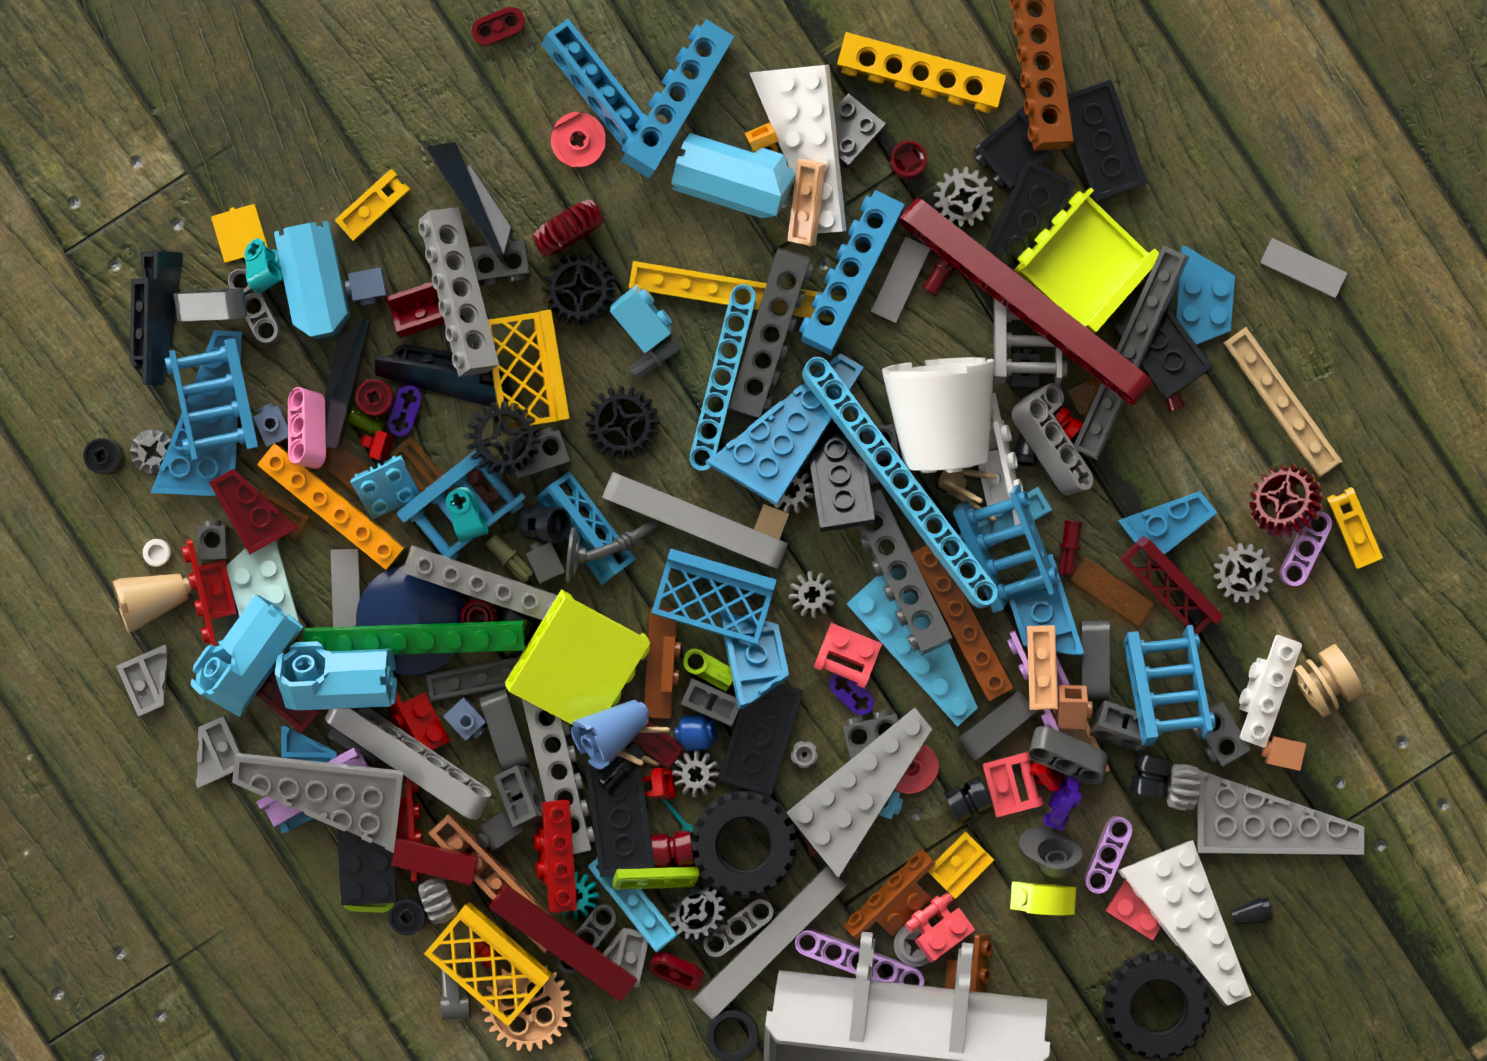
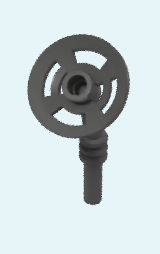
[566,519,659,583]

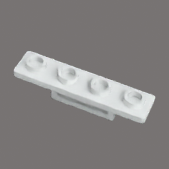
[978,420,1023,526]
[1239,635,1302,747]

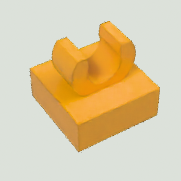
[745,122,779,152]

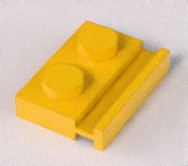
[928,831,994,899]

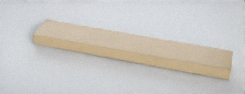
[1223,327,1343,478]

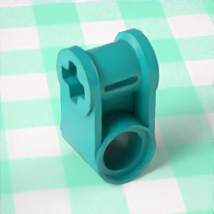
[244,238,283,294]
[446,487,488,543]

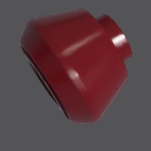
[460,599,498,623]

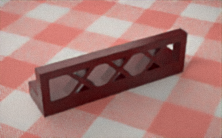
[1120,536,1224,634]

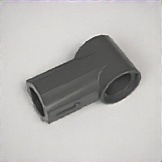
[441,964,471,1020]

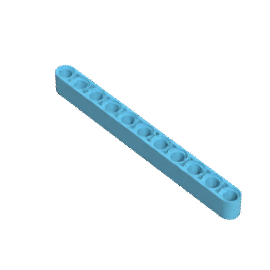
[802,357,998,608]

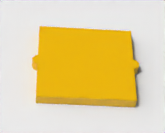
[211,204,268,263]

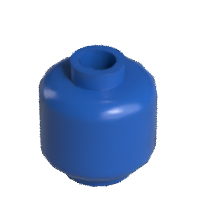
[675,714,717,751]

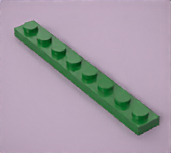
[303,620,526,655]

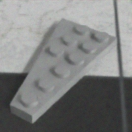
[786,708,933,878]
[232,753,403,853]
[1197,770,1365,855]

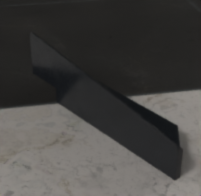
[426,142,514,264]
[130,251,183,385]
[324,318,371,450]
[375,344,512,407]

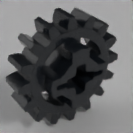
[669,884,730,944]

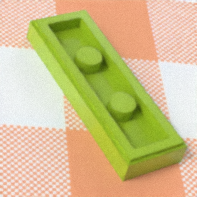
[612,867,699,890]

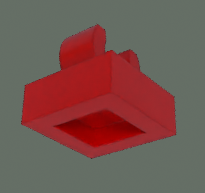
[360,430,395,461]
[1029,763,1064,792]
[643,768,677,800]

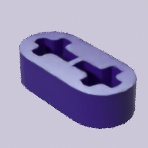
[388,385,423,437]
[829,673,874,715]

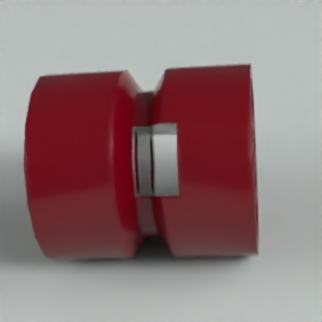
[890,140,927,180]
[356,379,395,416]
[651,830,694,868]

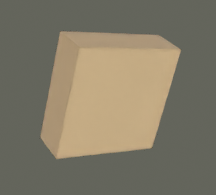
[754,504,789,539]

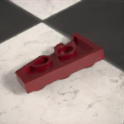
[209,469,298,555]

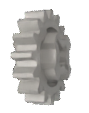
[933,167,993,228]
[1212,543,1274,603]

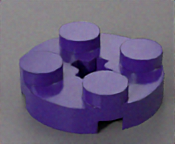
[1043,775,1082,831]

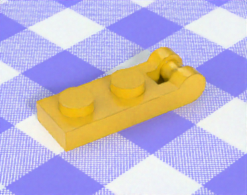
[335,169,411,241]
[1326,487,1383,569]

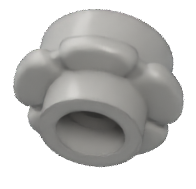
[791,741,818,768]

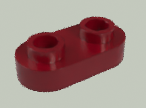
[471,7,525,46]
[649,952,704,990]

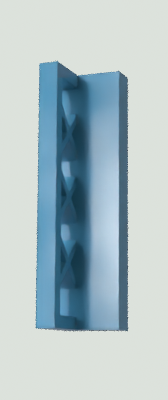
[535,471,636,585]

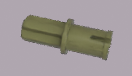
[485,534,534,583]

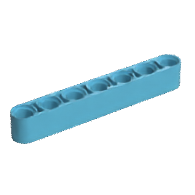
[690,284,756,471]

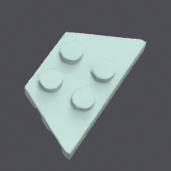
[226,540,300,623]

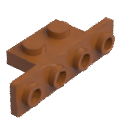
[644,607,681,719]
[844,849,935,940]
[945,934,993,993]

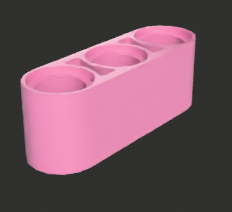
[288,387,326,469]

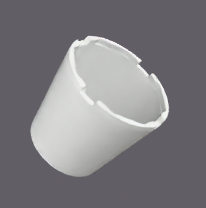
[882,357,994,473]

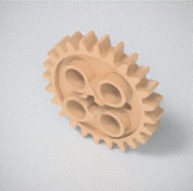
[482,964,572,1051]

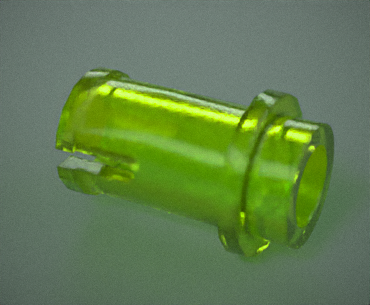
[347,407,385,437]

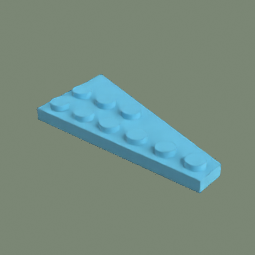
[846,568,978,727]

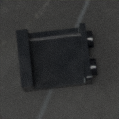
[973,106,1059,191]

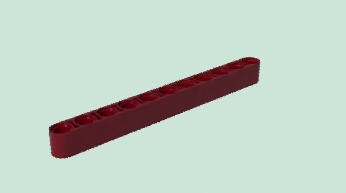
[898,198,1153,405]

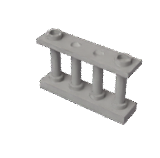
[994,299,1067,385]

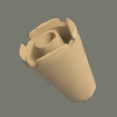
[112,574,192,633]

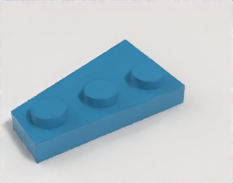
[1118,491,1217,564]

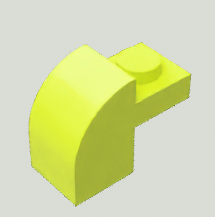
[1010,881,1076,915]

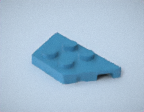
[1175,246,1235,345]
[1009,554,1085,656]
[718,610,789,709]
[281,726,338,833]

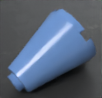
[571,700,649,769]

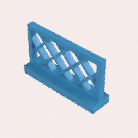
[651,548,777,645]

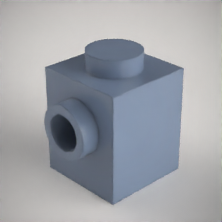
[345,268,388,306]
[253,403,288,448]
[443,697,486,741]

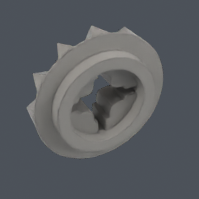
[130,429,171,474]
[894,925,929,967]

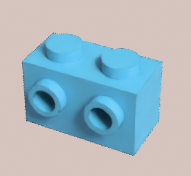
[610,284,672,353]

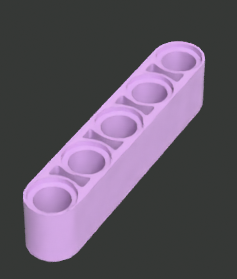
[795,928,924,986]

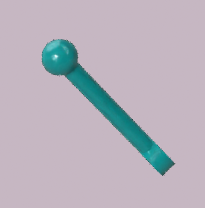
[660,798,693,833]

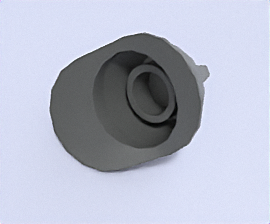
[1019,827,1082,877]

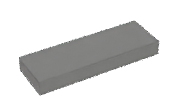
[871,237,930,324]
[1259,238,1347,298]
[331,549,361,627]

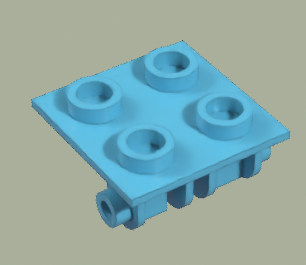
[350,455,420,520]

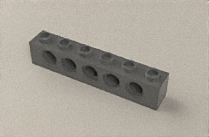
[728,247,813,418]
[854,490,952,656]

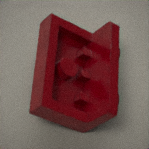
[386,282,445,338]

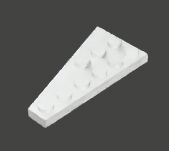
[750,65,846,233]
[1117,840,1251,1006]

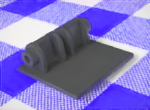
[834,93,886,166]

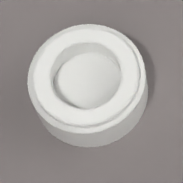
[143,539,172,567]

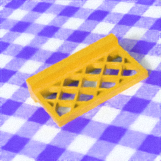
[488,310,570,429]
[424,902,553,1026]

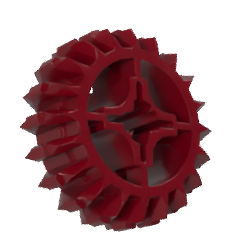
[532,200,605,257]
[1249,464,1324,539]

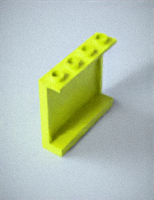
[1014,188,1159,333]
[505,589,650,725]

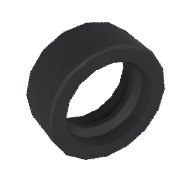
[706,1008,759,1061]

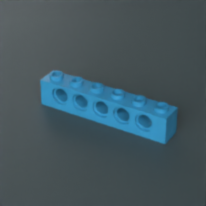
[541,19,671,161]
[621,19,735,178]
[799,190,905,356]

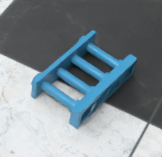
[165,338,258,461]
[397,447,526,560]
[953,484,1060,613]
[1123,625,1215,746]

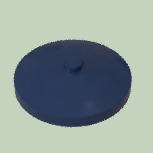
[356,565,465,675]

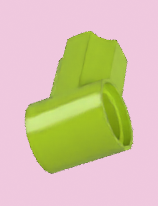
[682,648,733,692]

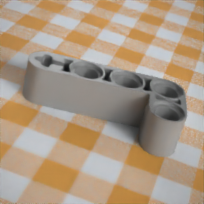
[1012,383,1093,496]

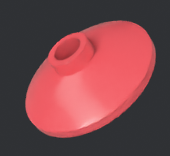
[895,745,939,794]

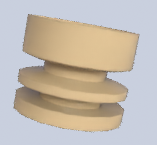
[1293,644,1365,717]

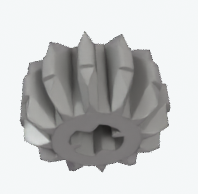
[774,472,815,513]
[789,571,836,618]
[672,750,719,797]
[1166,764,1201,811]
[418,877,458,925]

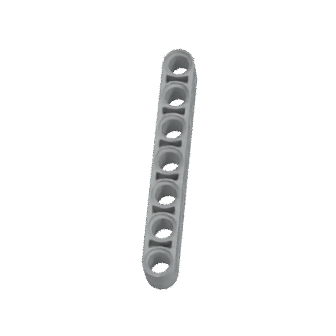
[602,472,788,569]
[325,707,491,820]
[692,866,846,1019]

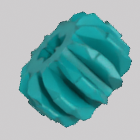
[562,872,599,919]

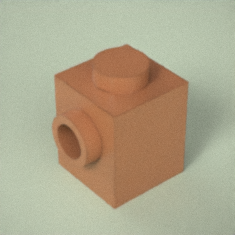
[1057,685,1092,730]
[1261,735,1306,771]

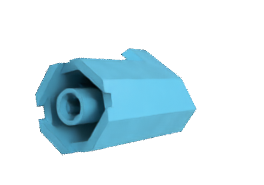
[671,133,795,218]
[274,221,351,339]
[191,595,304,717]
[275,641,397,710]

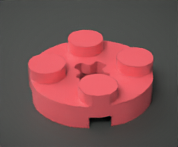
[551,112,606,168]

